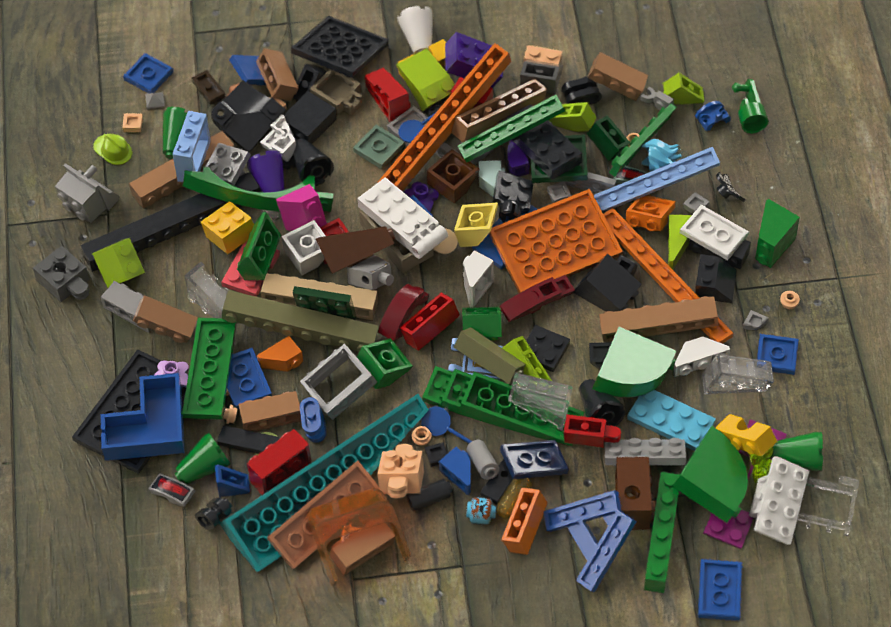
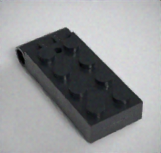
[499,104,582,180]

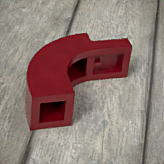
[377,284,430,341]

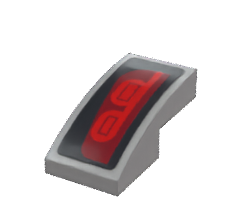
[148,473,195,507]

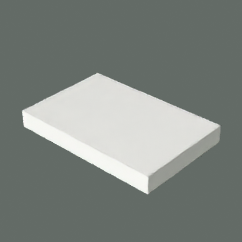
[680,205,749,260]

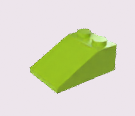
[396,48,455,112]

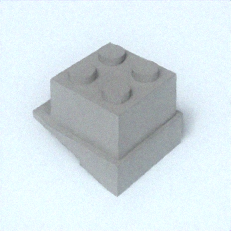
[55,163,120,223]

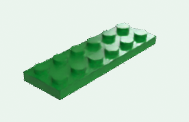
[182,318,237,420]

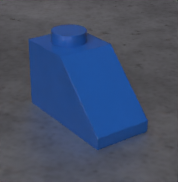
[439,447,471,495]

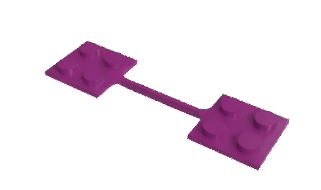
[703,419,787,549]

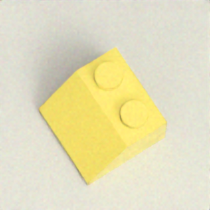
[454,203,498,247]

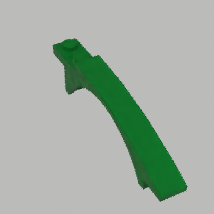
[183,167,333,212]

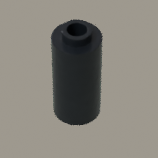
[406,479,453,512]

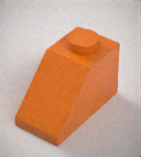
[257,336,303,372]

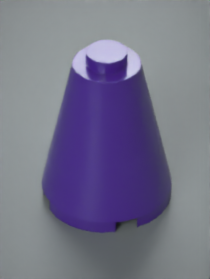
[246,150,284,193]

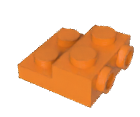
[626,195,676,231]

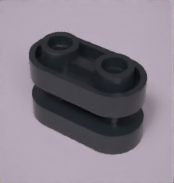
[561,76,602,105]
[195,497,232,530]

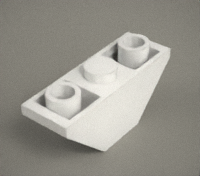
[673,337,730,377]

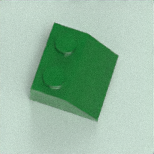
[462,307,502,340]
[356,339,413,390]

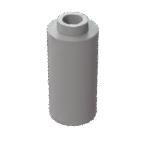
[467,440,499,480]

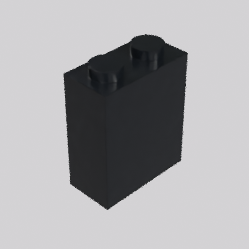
[284,91,337,144]

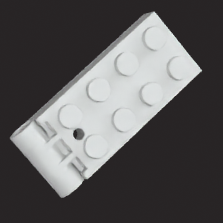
[357,177,448,259]

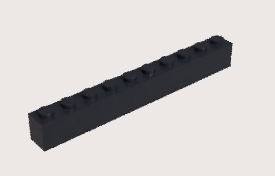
[80,172,260,272]

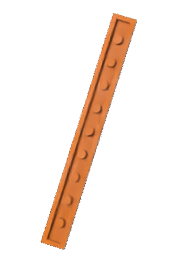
[603,208,733,344]

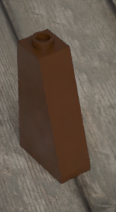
[316,226,396,274]

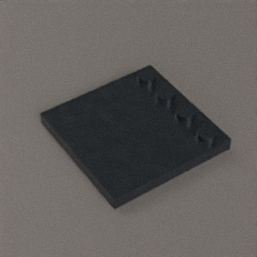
[291,15,389,78]

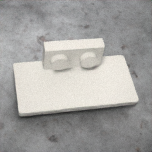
[749,456,809,545]

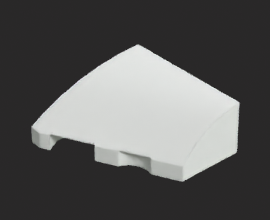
[260,114,296,162]

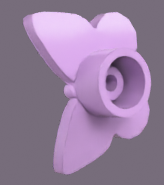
[154,361,189,388]

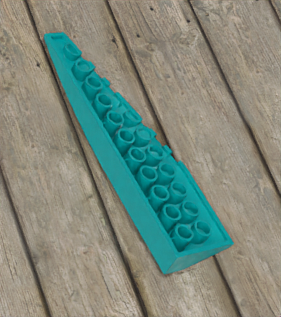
[220,394,429,572]

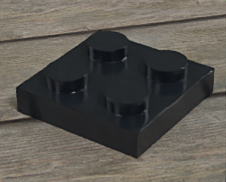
[526,325,570,372]

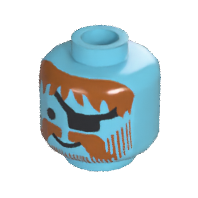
[467,497,496,524]

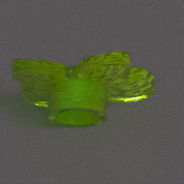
[748,446,773,483]

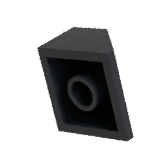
[695,254,737,303]

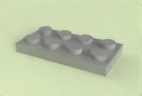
[605,438,686,465]

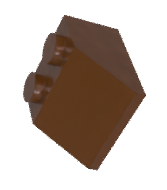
[427,149,479,204]

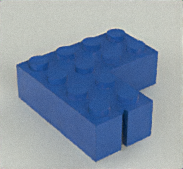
[101,373,185,461]

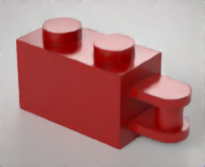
[564,414,621,448]

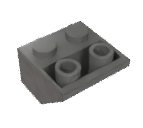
[520,60,563,94]

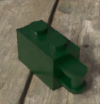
[586,115,633,166]

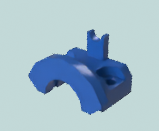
[695,101,731,132]

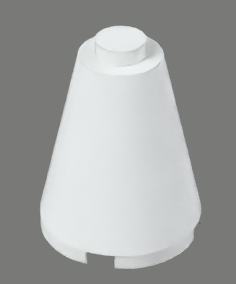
[397,6,433,55]

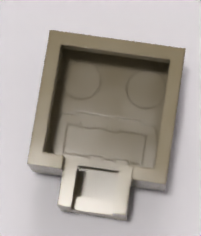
[310,69,363,115]

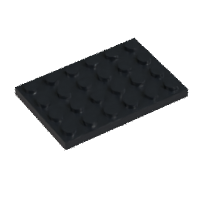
[72,349,189,474]

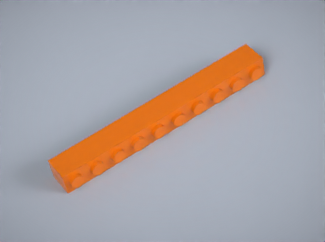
[378,43,512,191]

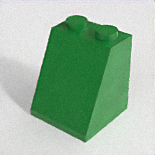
[755,199,800,268]

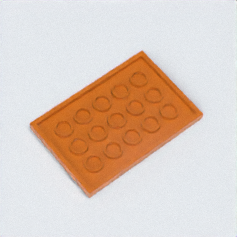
[489,189,623,293]

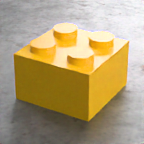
[201,201,254,254]

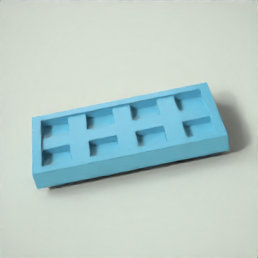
[627,390,716,451]

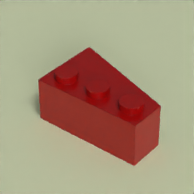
[365,67,411,122]

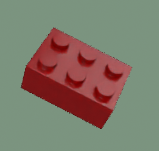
[247,429,312,495]

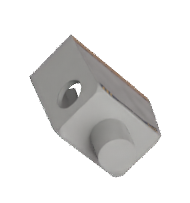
[347,254,394,290]

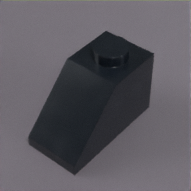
[293,64,328,100]

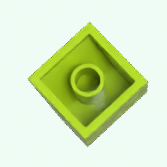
[92,238,145,288]

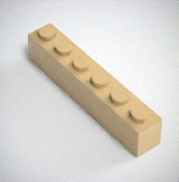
[261,273,378,320]

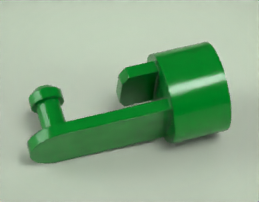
[732,79,769,134]

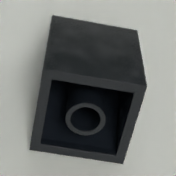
[574,254,642,312]

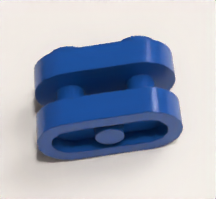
[300,397,326,443]

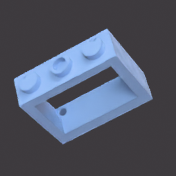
[172,111,211,182]

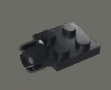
[492,170,533,223]

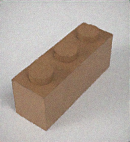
[256,48,298,101]
[588,52,648,101]
[133,295,198,343]
[238,391,301,432]
[330,518,395,575]

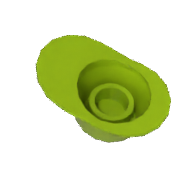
[93,134,132,165]

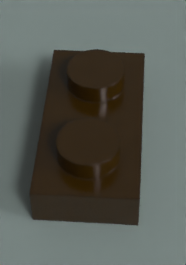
[192,70,226,105]

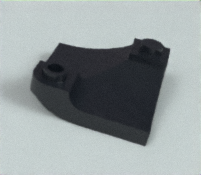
[211,80,286,153]

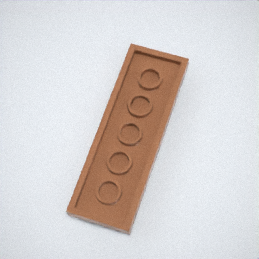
[267,461,380,569]

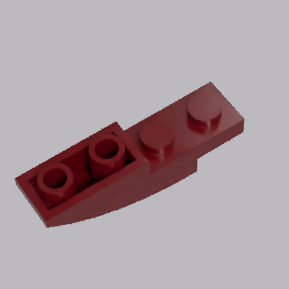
[499,275,575,322]

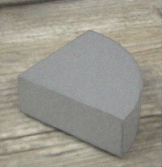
[743,310,769,330]

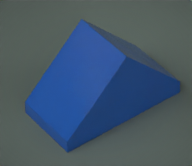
[215,464,250,497]

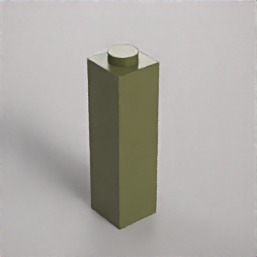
[454,327,526,384]

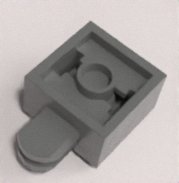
[33,246,90,302]

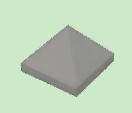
[145,92,165,110]

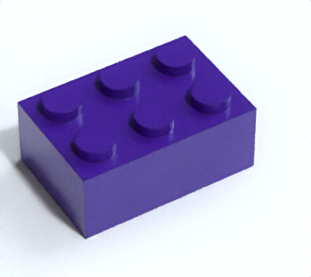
[445,32,503,88]

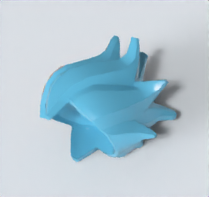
[642,139,681,172]

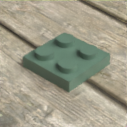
[353,124,405,169]

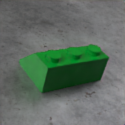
[237,212,282,280]

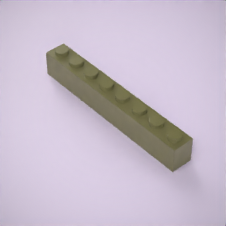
[222,290,378,352]

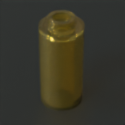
[496,478,533,519]

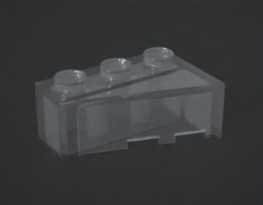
[184,262,228,318]
[508,372,573,431]

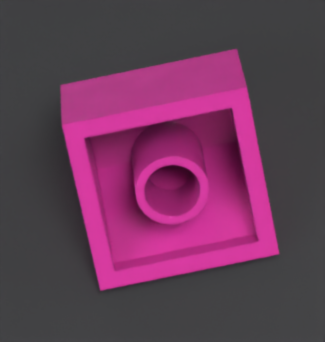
[276,184,327,231]

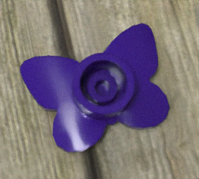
[404,181,439,212]

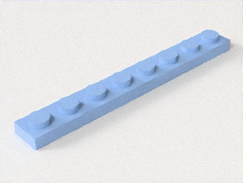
[593,147,720,213]

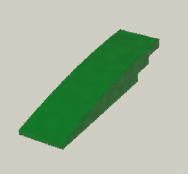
[422,366,585,446]

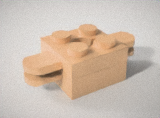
[378,444,424,498]

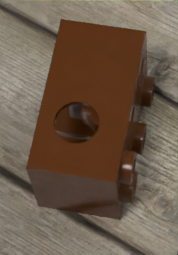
[615,457,655,530]

